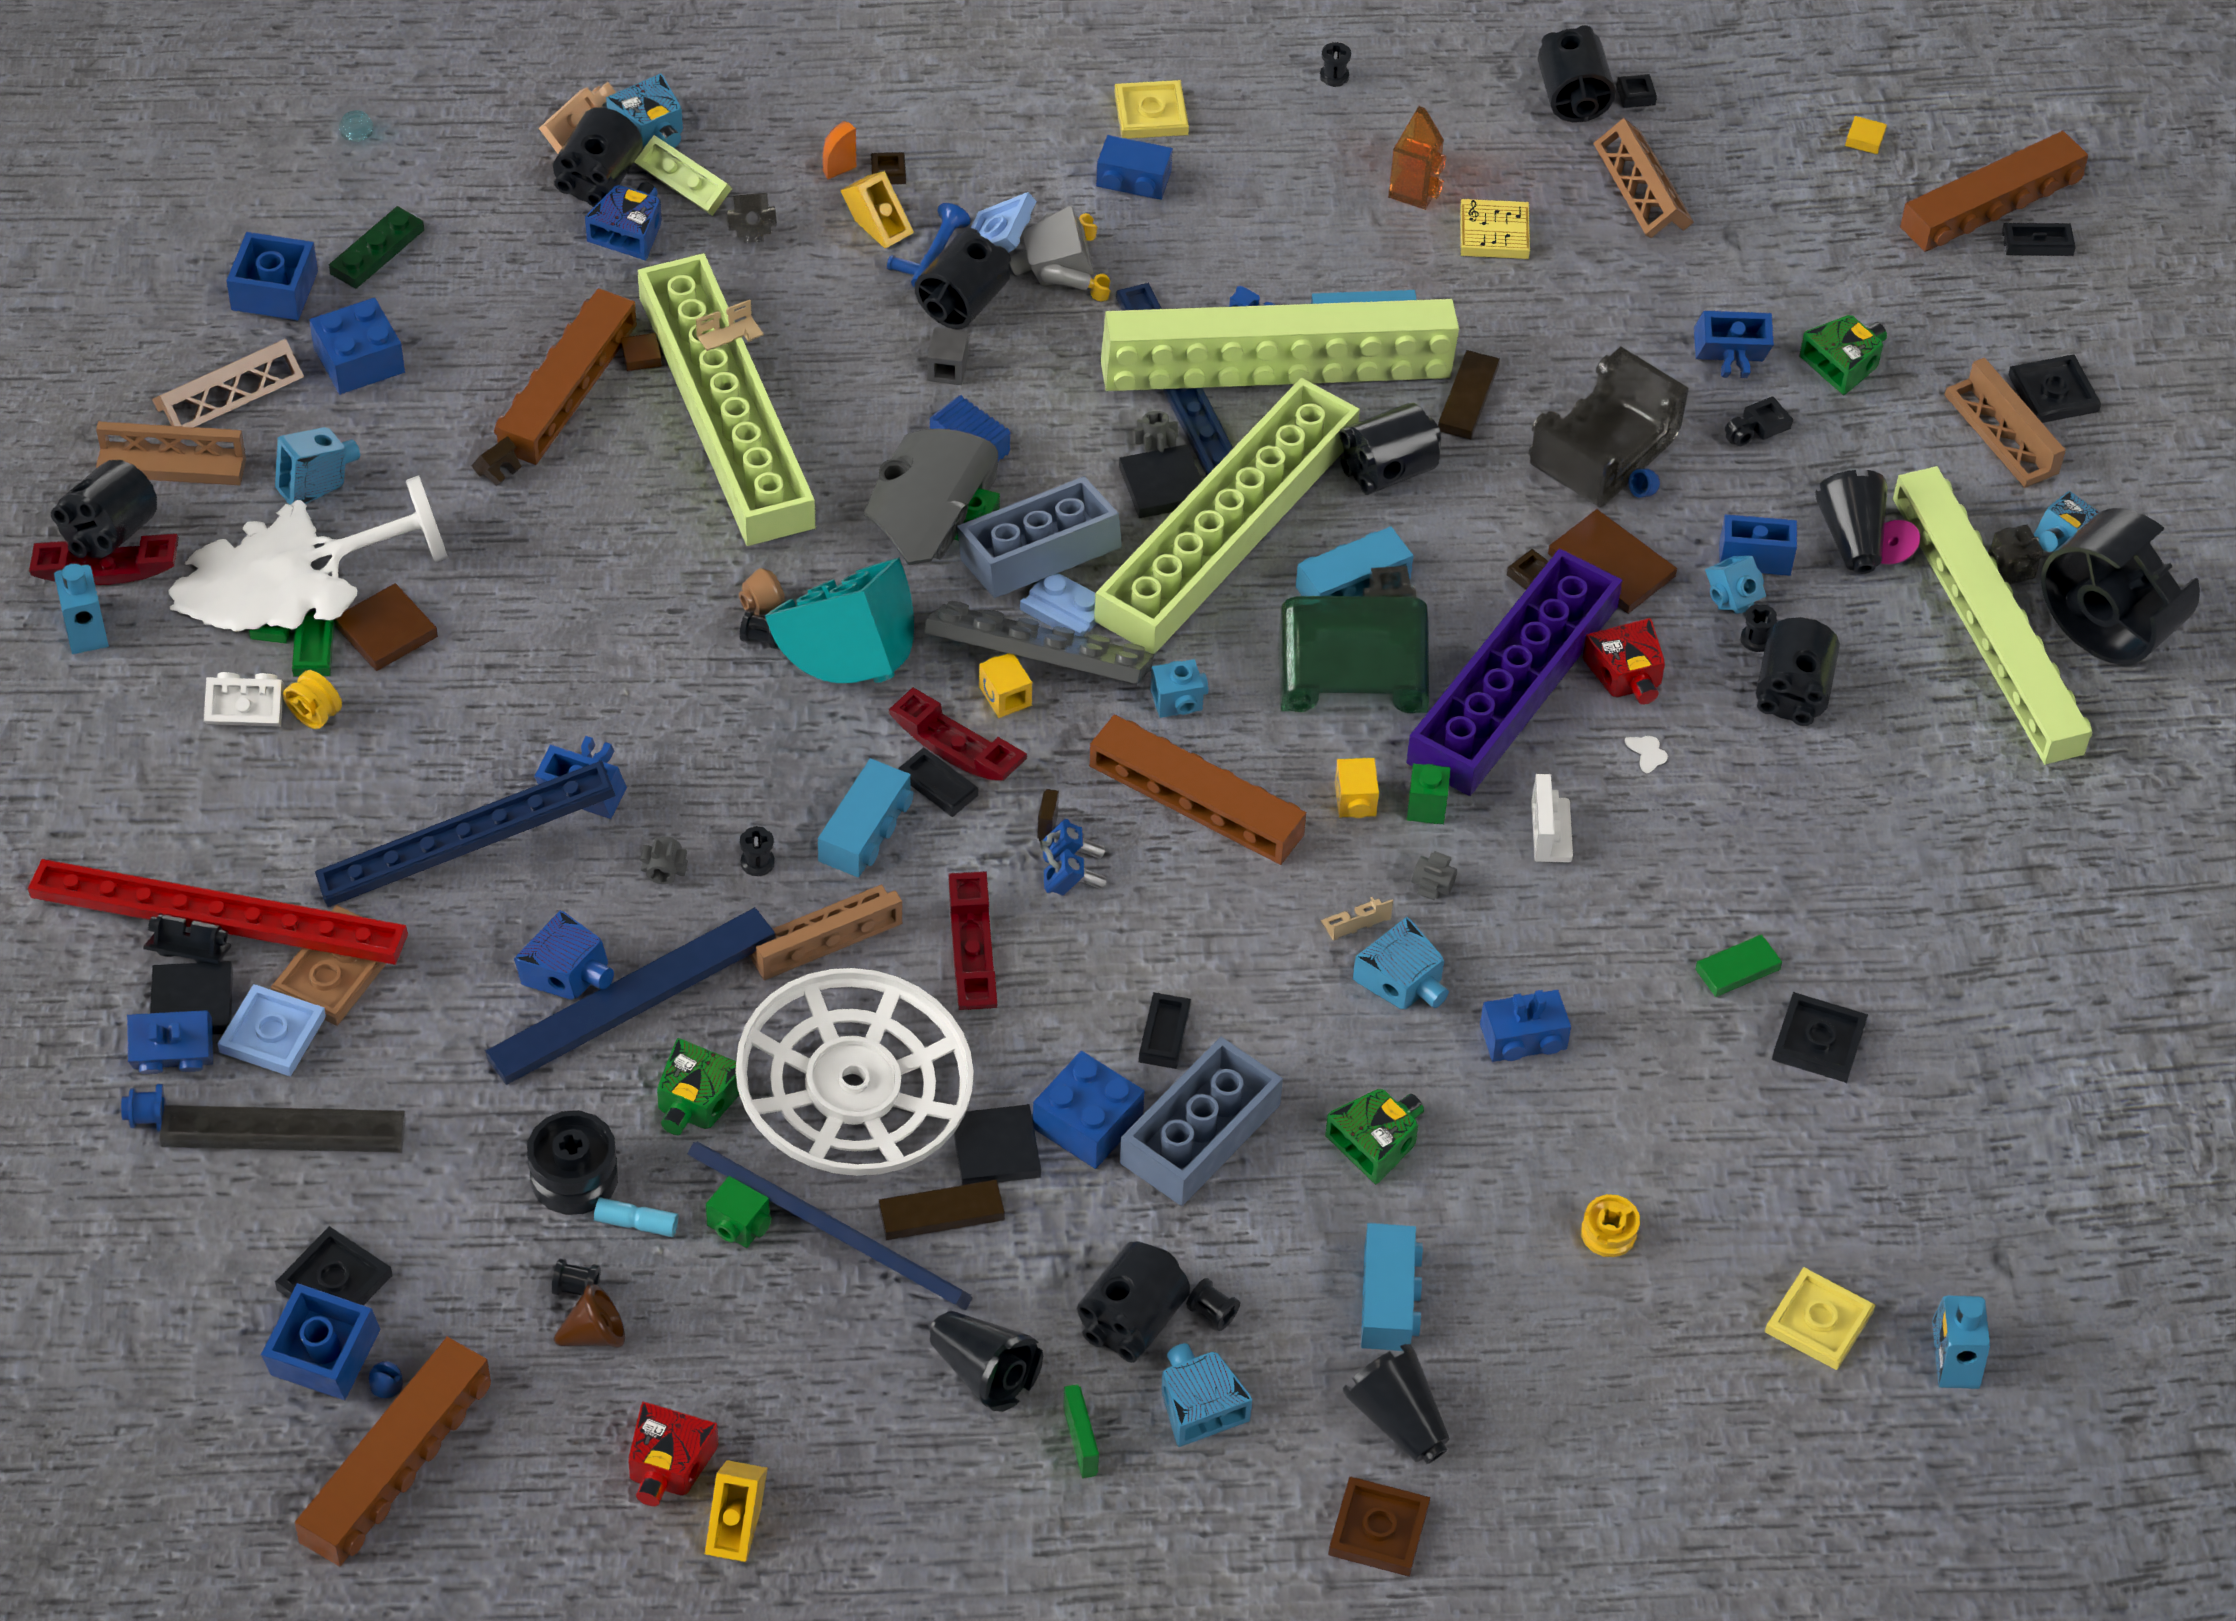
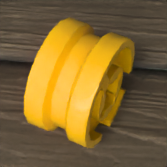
[283,670,342,729]
[1581,1194,1640,1257]

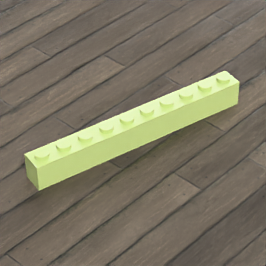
[1893,466,2092,765]

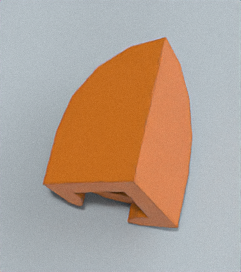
[823,121,857,180]

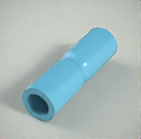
[594,1197,679,1237]

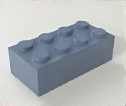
[957,476,1122,598]
[1120,1036,1283,1206]

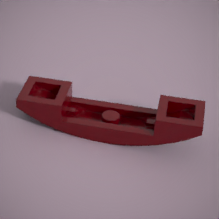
[29,533,179,585]
[889,687,1027,781]
[948,871,998,1010]

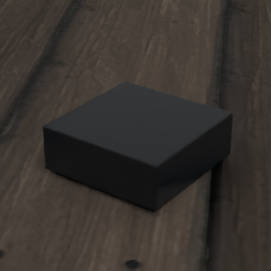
[1616,74,1657,108]

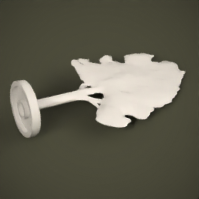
[168,475,448,632]

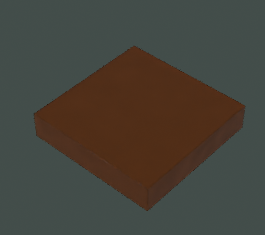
[334,583,438,671]
[1328,1476,1431,1577]

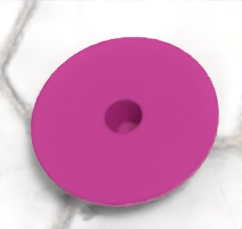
[1881,520,1920,564]

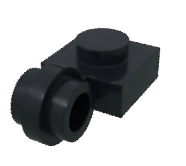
[1725,396,1794,447]

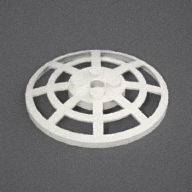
[735,968,974,1176]

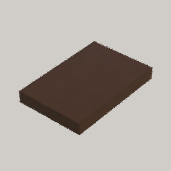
[1548,509,1677,614]

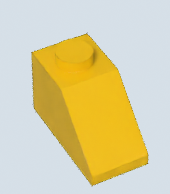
[840,171,914,248]
[705,1460,768,1562]

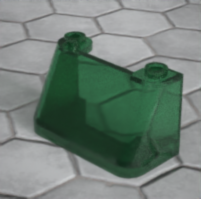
[1278,596,1429,714]

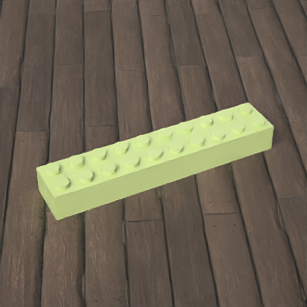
[638,253,816,546]
[1101,299,1459,391]
[1094,378,1360,654]

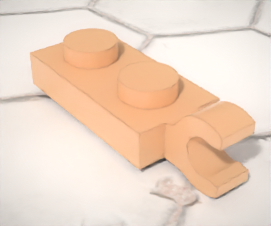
[539,82,616,154]

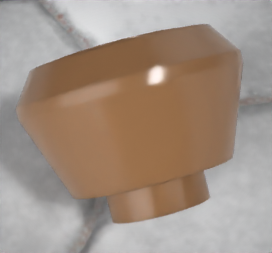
[739,568,785,616]

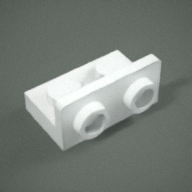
[204,672,286,727]
[1531,774,1573,862]

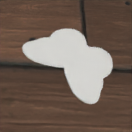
[1625,736,1668,773]

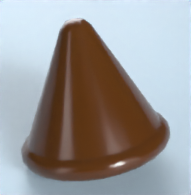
[554,1284,625,1348]

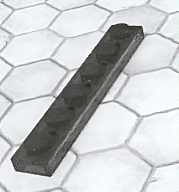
[159,1105,406,1153]

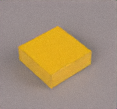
[1845,116,1887,154]

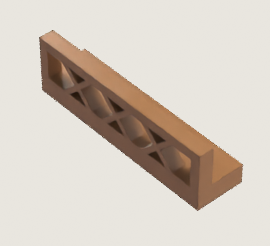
[1593,118,1694,238]
[152,338,304,427]
[1944,357,2066,488]
[96,421,246,486]
[749,884,903,981]

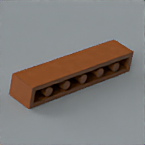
[1900,131,2088,252]
[494,288,637,465]
[1089,714,1307,865]
[295,1336,491,1567]

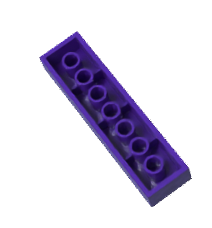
[1406,548,1622,796]

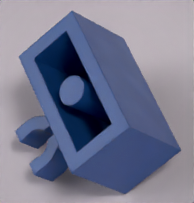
[1694,311,1774,378]
[534,736,627,819]
[1480,990,1571,1062]
[127,1010,213,1074]

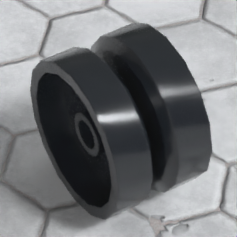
[527,1110,618,1215]

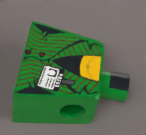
[1799,315,1887,396]
[657,1038,740,1135]
[1325,1089,1424,1185]

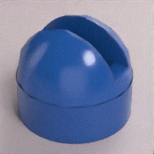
[1628,469,1660,497]
[369,1361,403,1398]

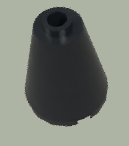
[1815,470,1888,574]
[930,1311,1044,1412]
[1343,1344,1450,1464]

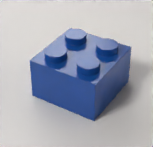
[226,232,318,320]
[309,297,405,395]
[1033,1050,1145,1169]
[261,1283,381,1401]

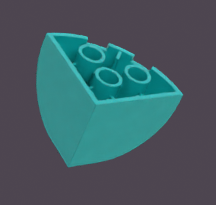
[765,557,914,683]

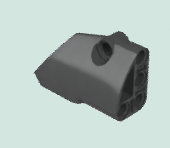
[864,429,998,565]

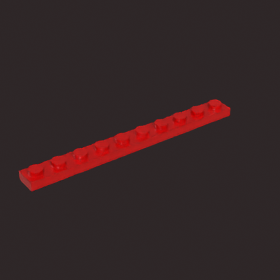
[28,859,408,965]

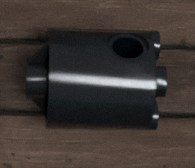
[1538,25,1616,123]
[553,107,643,207]
[915,228,1011,329]
[1339,403,1441,495]
[51,460,157,558]
[1756,617,1840,726]
[1077,1241,1190,1363]

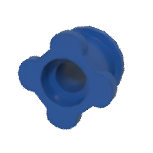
[121,1084,166,1131]

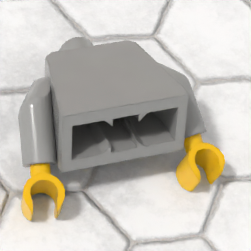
[1010,206,1111,302]

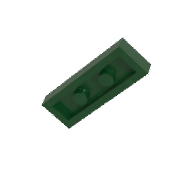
[329,206,424,289]

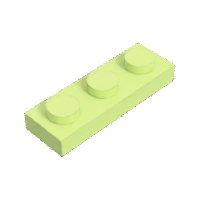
[634,135,732,216]

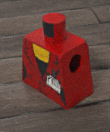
[1582,618,1665,705]
[628,1401,719,1506]

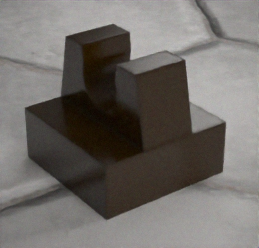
[471,436,522,486]

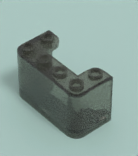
[1528,346,1689,508]

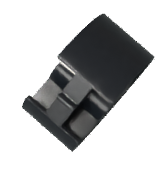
[2041,508,2200,665]

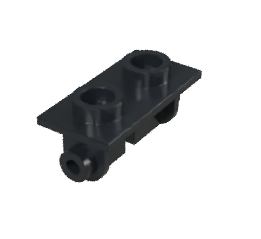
[143,914,231,964]

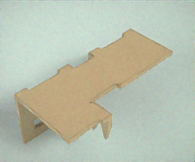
[696,299,764,351]
[1321,897,1393,941]

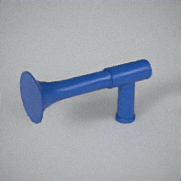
[887,203,971,287]

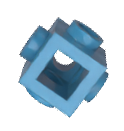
[1705,556,1766,614]
[1150,659,1209,718]

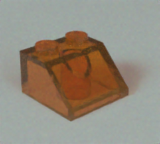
[1388,106,1446,210]

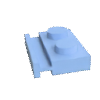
[1020,573,1097,637]

